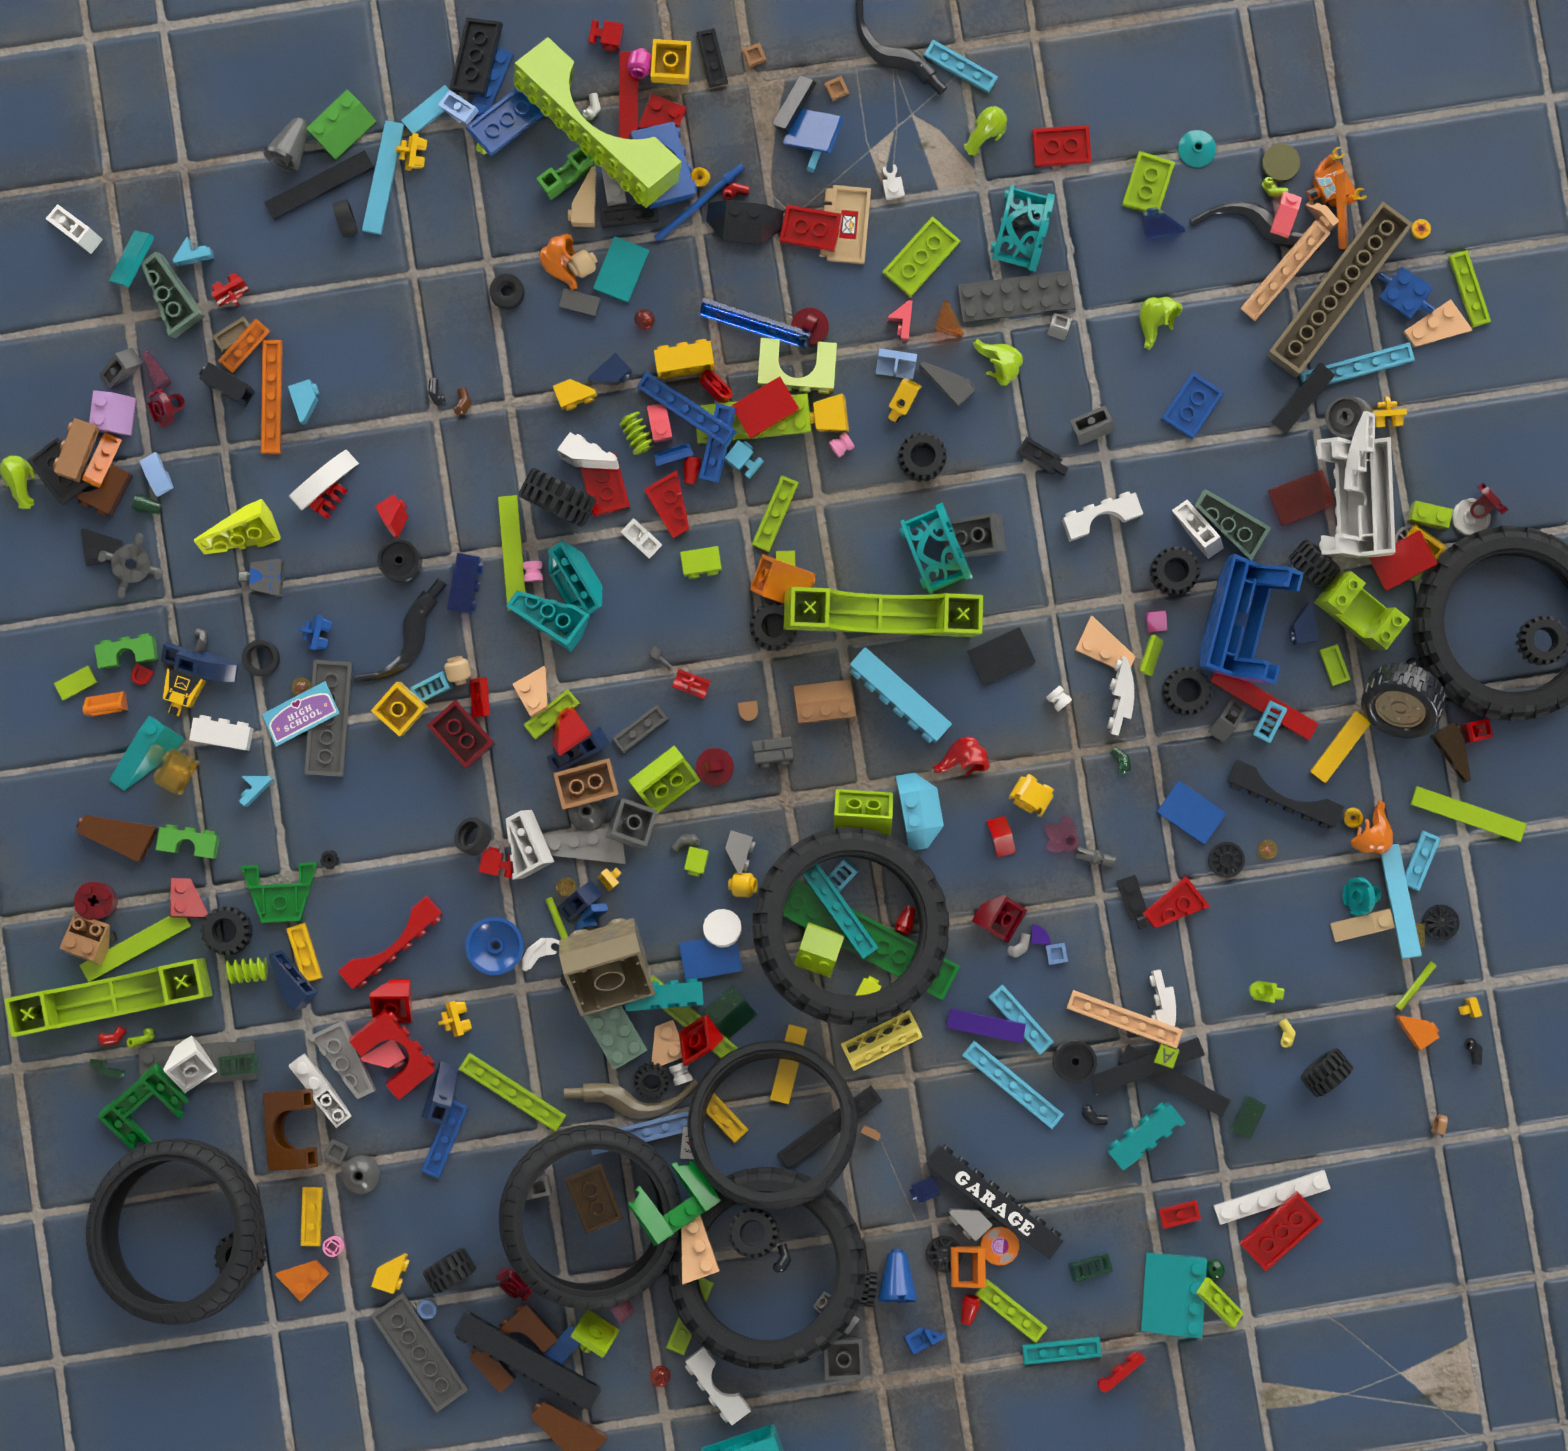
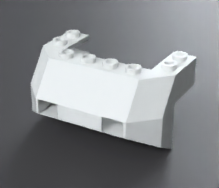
[1316,437,1396,558]

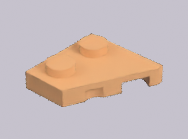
[1305,201,1339,232]
[513,666,548,718]
[651,1020,682,1066]

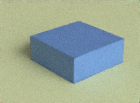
[1045,943,1068,965]

